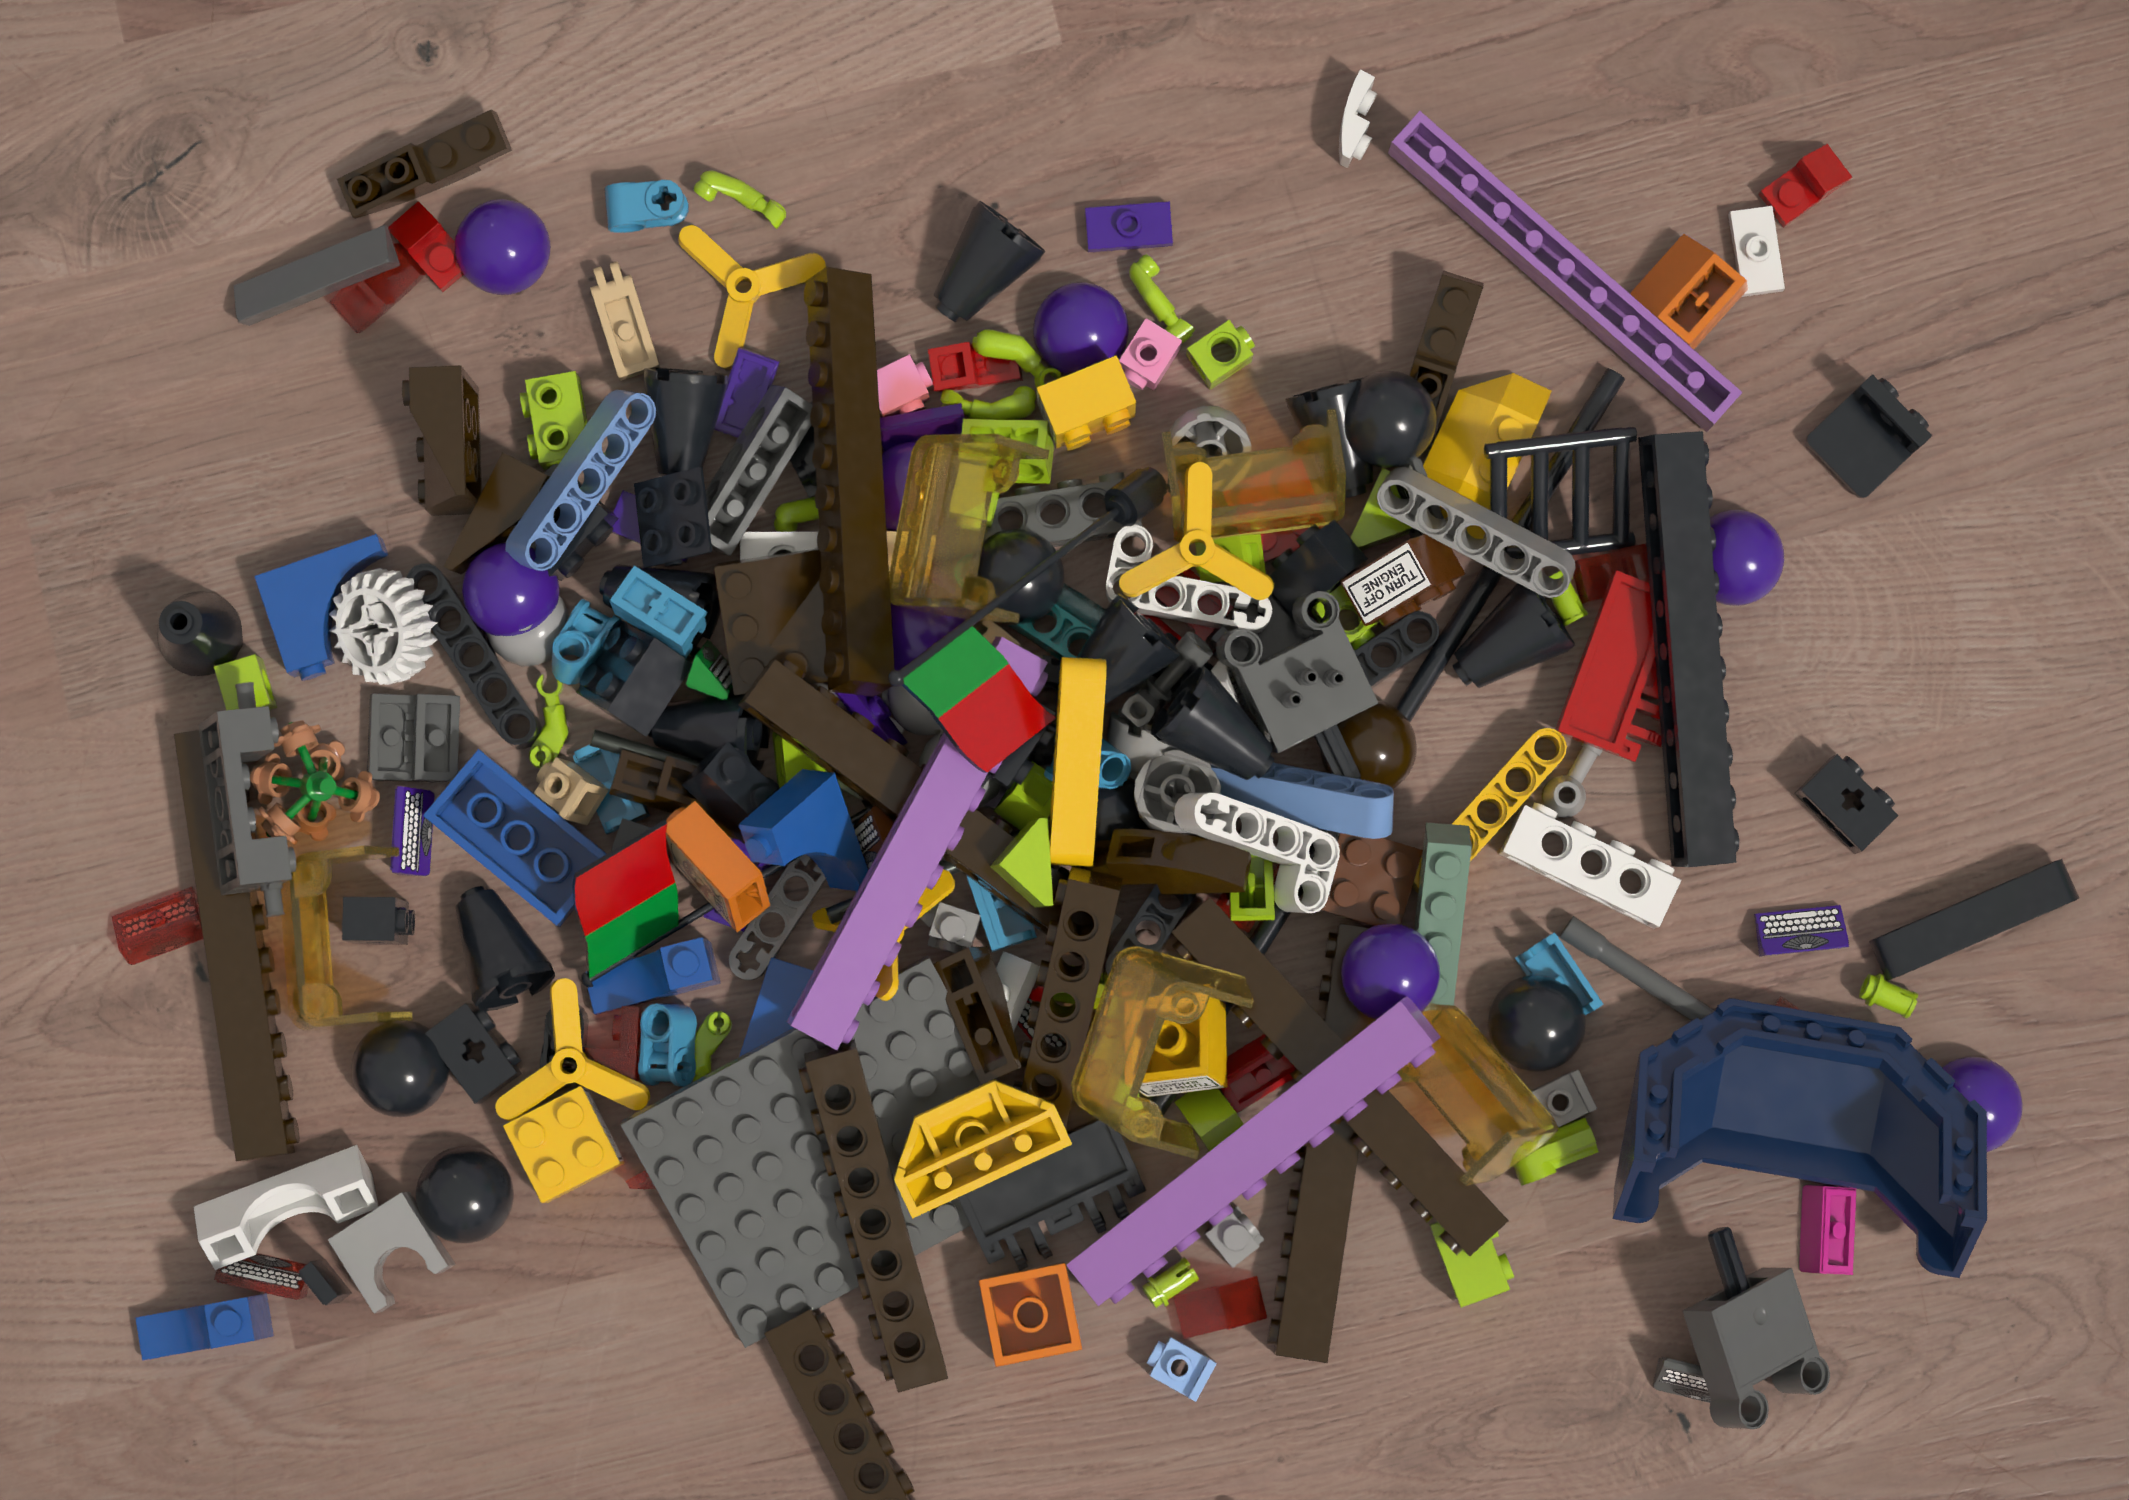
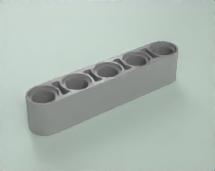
[1377,467,1575,598]

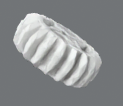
[329,568,438,685]

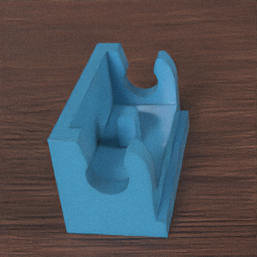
[610,566,707,658]
[573,745,650,835]
[967,876,1037,953]
[1514,932,1604,1015]

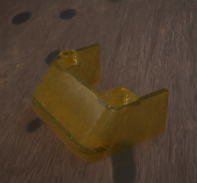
[1162,409,1346,544]
[889,434,1049,623]
[281,845,413,1031]
[1071,946,1254,1159]
[1397,1003,1558,1186]

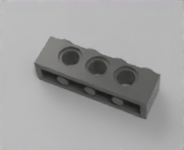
[705,385,813,556]
[969,472,1142,554]

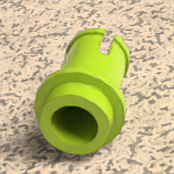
[1549,571,1588,627]
[1859,973,1918,1018]
[1141,1257,1200,1308]

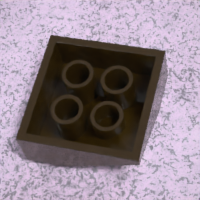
[402,365,482,516]
[714,548,828,695]

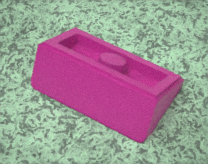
[1799,1185,1857,1275]

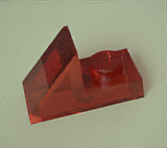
[585,1006,643,1082]
[1173,1276,1267,1339]

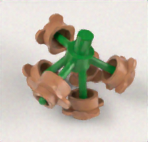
[250,720,380,845]

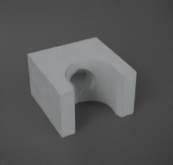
[328,1192,456,1314]

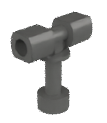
[1122,631,1213,727]

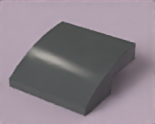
[367,693,460,782]

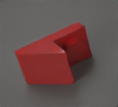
[1758,144,1853,228]
[388,201,463,292]

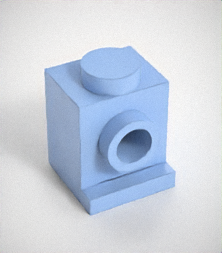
[1146,1336,1217,1402]

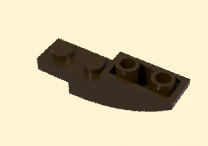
[337,110,512,219]
[1409,271,1484,450]
[609,750,739,840]
[1070,829,1252,894]

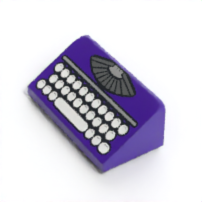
[390,786,435,876]
[1754,905,1849,957]

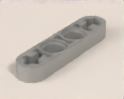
[729,854,826,980]

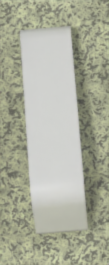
[1106,525,1272,634]
[1174,793,1340,913]

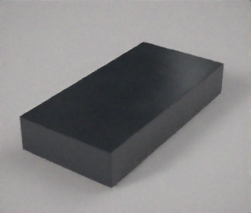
[299,1259,352,1305]

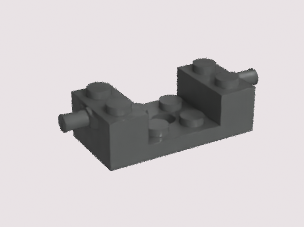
[198,682,296,917]

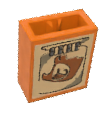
[666,801,770,933]

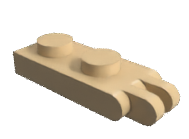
[590,261,661,381]

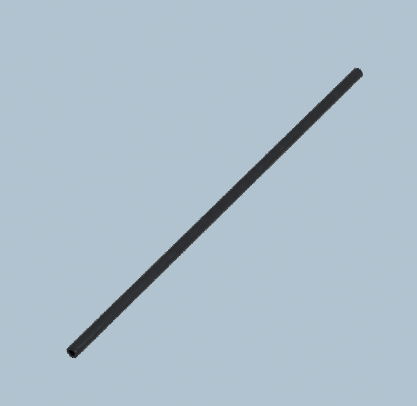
[1132,368,1625,1138]

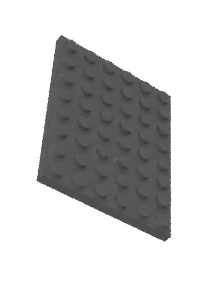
[620,955,981,1348]

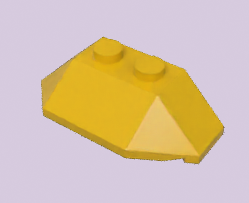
[1423,373,1552,539]
[894,1080,1072,1219]

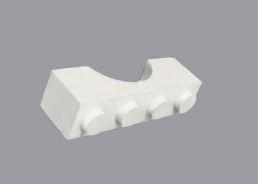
[194,1145,378,1270]

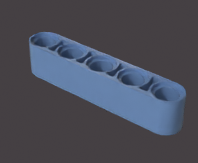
[505,390,656,571]
[1210,763,1394,839]

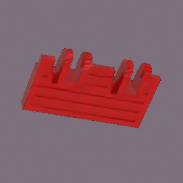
[1555,570,1662,762]

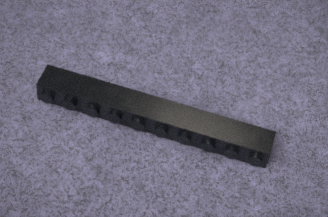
[1638,431,1739,867]

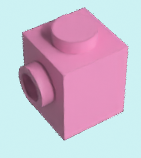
[1119,318,1182,390]
[877,354,933,417]

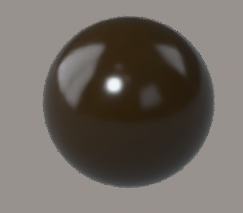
[1320,700,1417,789]

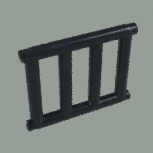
[1484,427,1637,559]

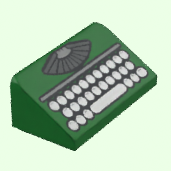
[685,640,733,700]

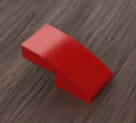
[928,342,1023,392]

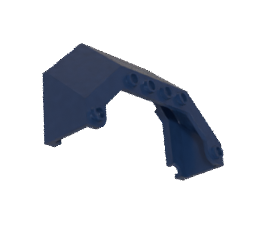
[1612,998,1987,1278]

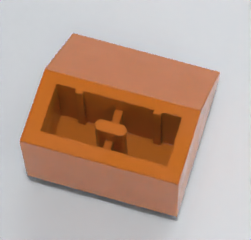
[1630,234,1748,349]

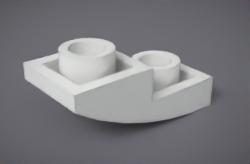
[1339,70,1377,168]

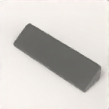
[234,225,400,326]

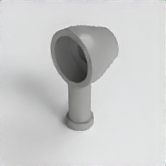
[1542,743,1603,818]

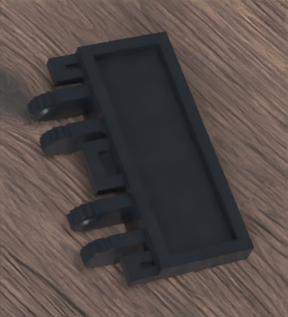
[958,1112,1146,1271]

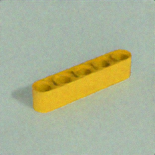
[1049,657,1106,867]
[1412,728,1567,893]

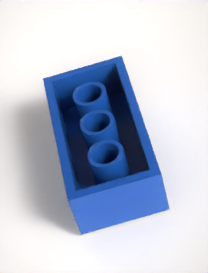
[423,749,607,927]

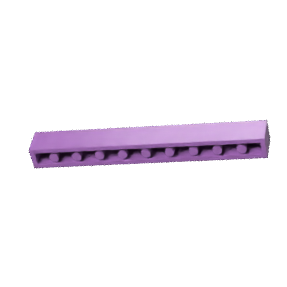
[1388,111,1742,432]
[786,636,1048,1050]
[1066,996,1441,1306]

